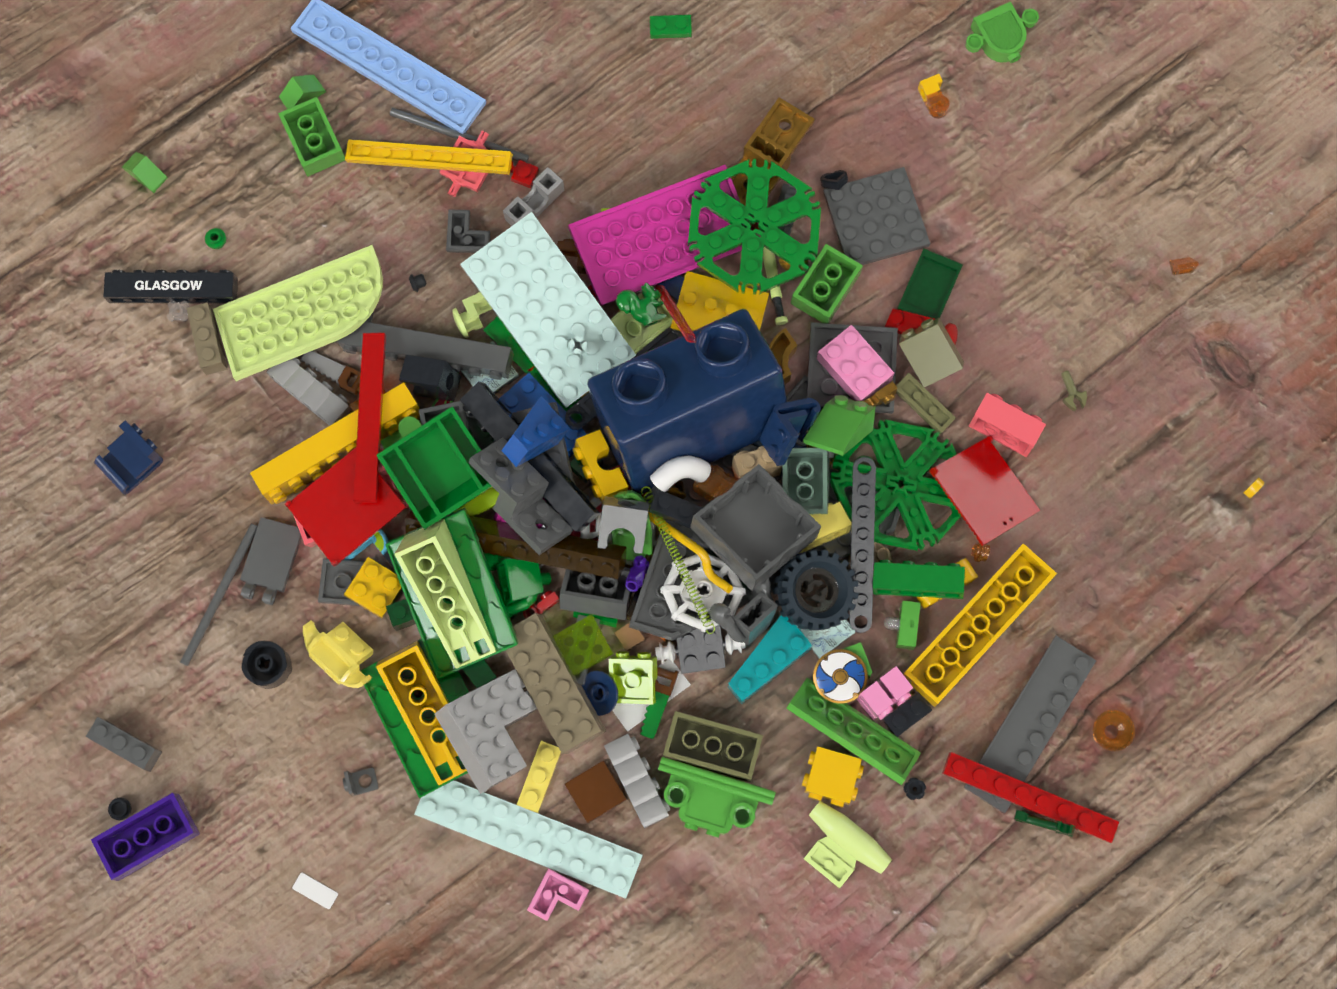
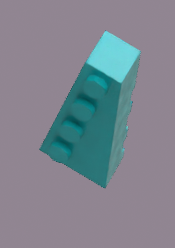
[728,615,813,705]

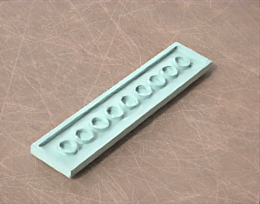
[414,780,643,898]

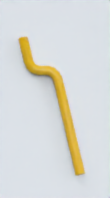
[648,510,733,593]

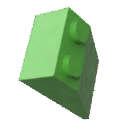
[803,395,875,456]

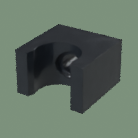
[399,354,461,402]

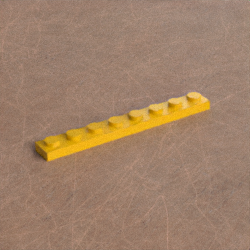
[345,140,513,175]

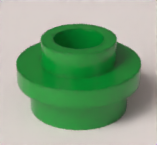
[205,228,227,249]

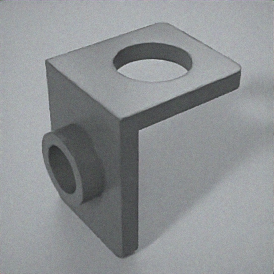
[343,767,379,796]

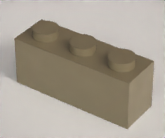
[186,302,227,375]

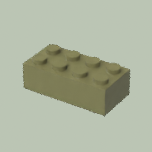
[663,711,763,782]

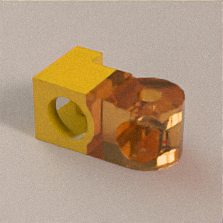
[918,74,950,119]

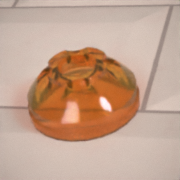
[1093,710,1135,751]

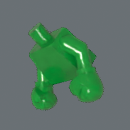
[483,552,551,618]

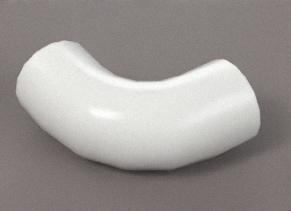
[650,455,711,492]

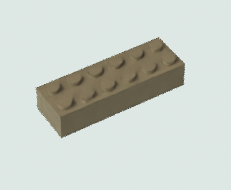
[506,613,606,754]

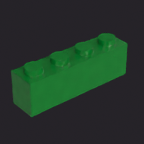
[873,560,965,599]

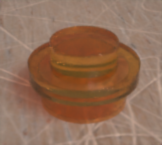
[971,542,990,562]

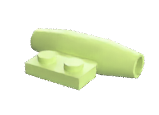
[804,801,892,888]

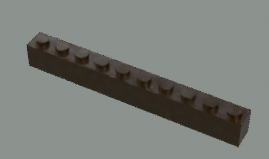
[405,510,627,579]

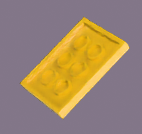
[671,271,769,333]

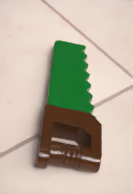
[640,666,679,739]

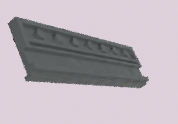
[963,635,1096,814]

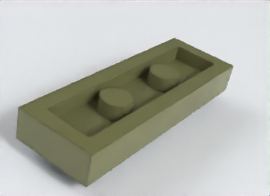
[896,373,956,434]

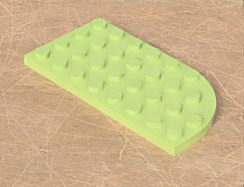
[213,245,383,381]

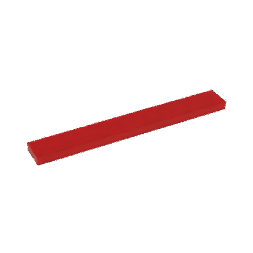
[353,333,386,503]

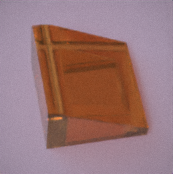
[1169,257,1199,276]

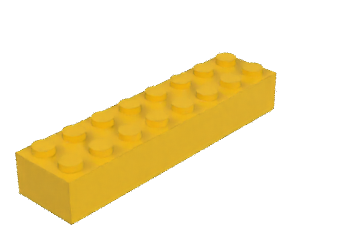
[250,382,420,505]
[903,544,1057,707]

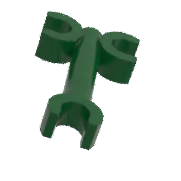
[1014,810,1075,838]

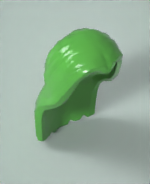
[611,490,652,561]

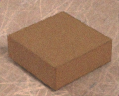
[614,623,645,651]

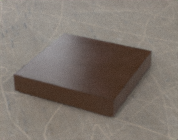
[565,761,627,823]

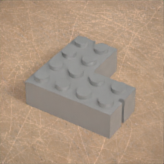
[434,669,537,794]

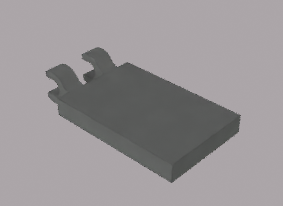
[240,517,302,606]

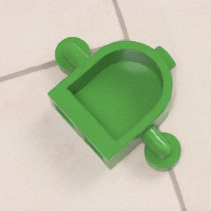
[965,1,1039,63]

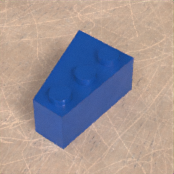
[501,396,570,467]

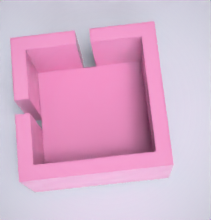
[857,666,913,720]

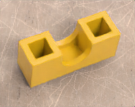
[573,430,628,504]

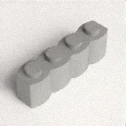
[266,357,351,426]
[604,734,671,829]

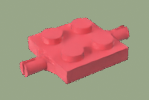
[440,131,489,197]

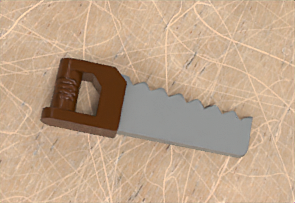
[300,351,361,396]

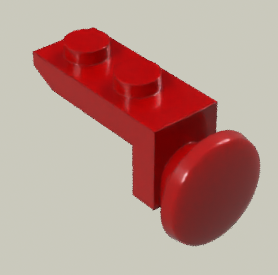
[885,308,958,345]

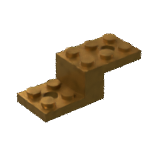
[731,97,815,206]

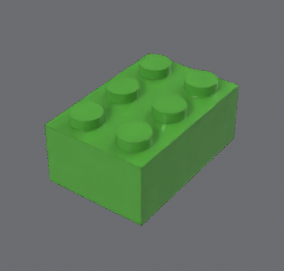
[278,97,345,177]
[791,244,863,324]

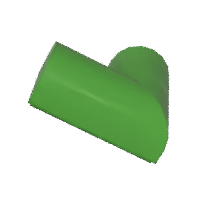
[380,416,422,449]

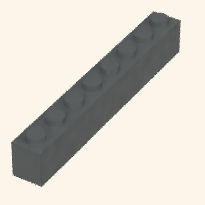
[338,322,514,380]

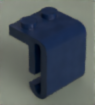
[760,398,821,466]
[94,420,163,495]

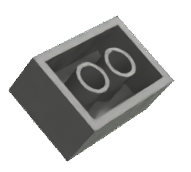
[560,567,632,620]

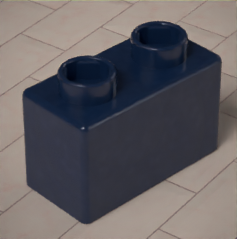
[587,309,787,495]

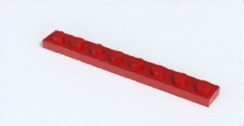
[942,752,1119,843]

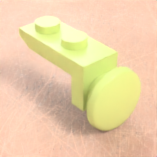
[452,292,492,338]

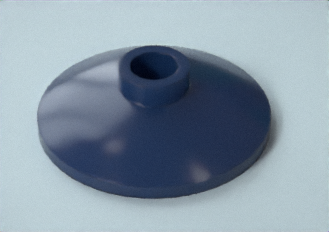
[581,671,618,716]

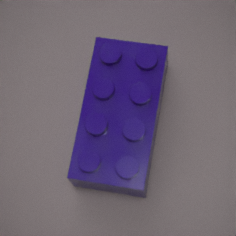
[91,793,200,881]

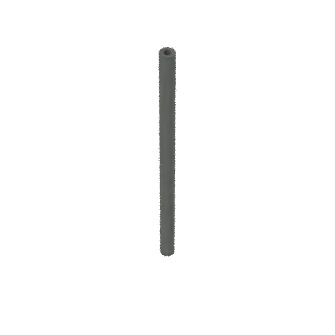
[390,108,529,163]
[180,523,258,666]

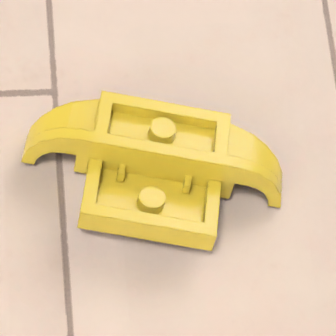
[303,620,373,688]

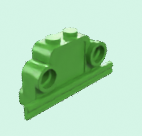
[658,757,776,838]

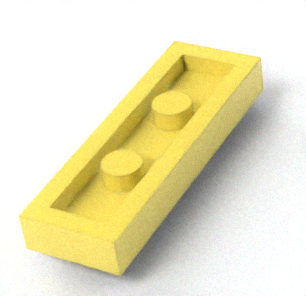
[517,741,561,813]

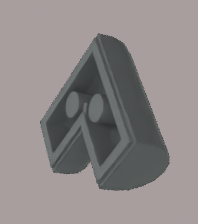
[446,210,491,253]

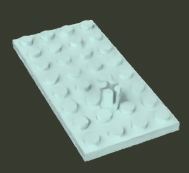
[460,212,636,407]

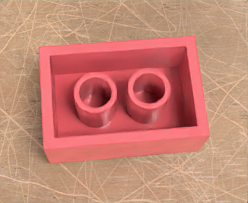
[969,393,1046,457]

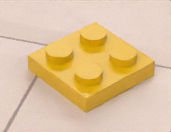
[344,557,401,619]

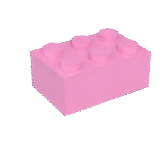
[817,325,895,401]

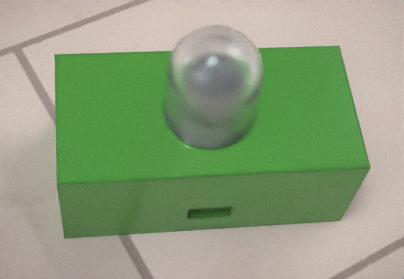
[884,601,921,650]

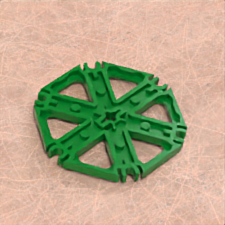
[688,159,821,295]
[830,419,961,551]

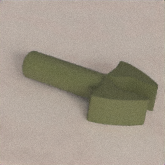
[1061,371,1087,411]

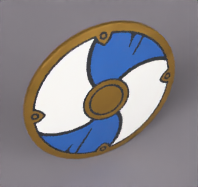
[813,649,868,704]

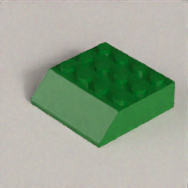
[377,406,492,530]

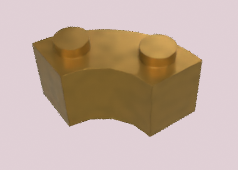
[769,328,797,385]

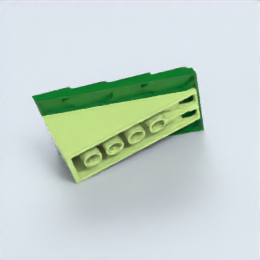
[385,508,518,679]

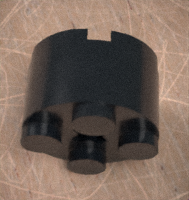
[241,641,292,689]

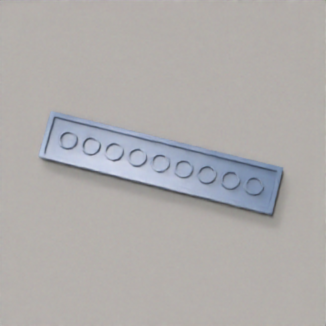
[291,0,486,134]

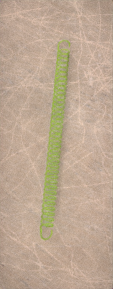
[641,487,715,634]

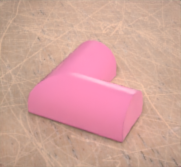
[527,868,589,921]

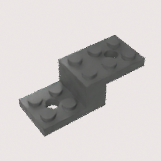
[469,437,573,555]

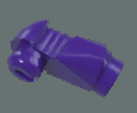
[625,555,649,592]

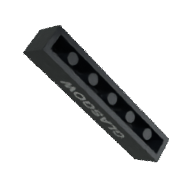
[103,270,238,304]

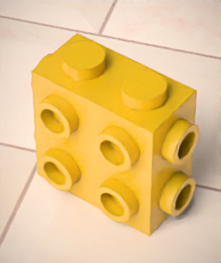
[802,746,864,807]

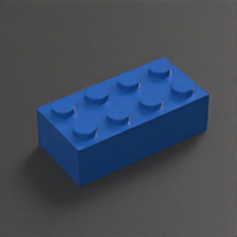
[499,373,587,458]

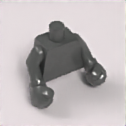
[709,578,778,645]

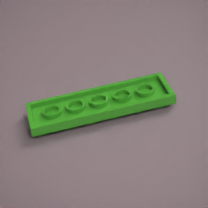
[786,678,921,785]

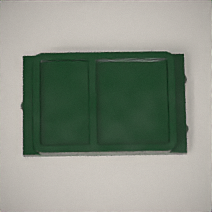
[897,248,963,319]

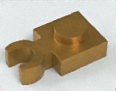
[864,381,898,407]

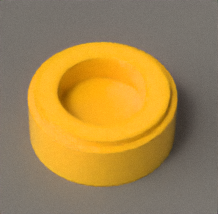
[1243,477,1264,498]

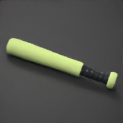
[763,247,788,325]

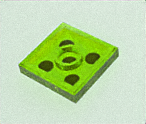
[553,614,614,676]

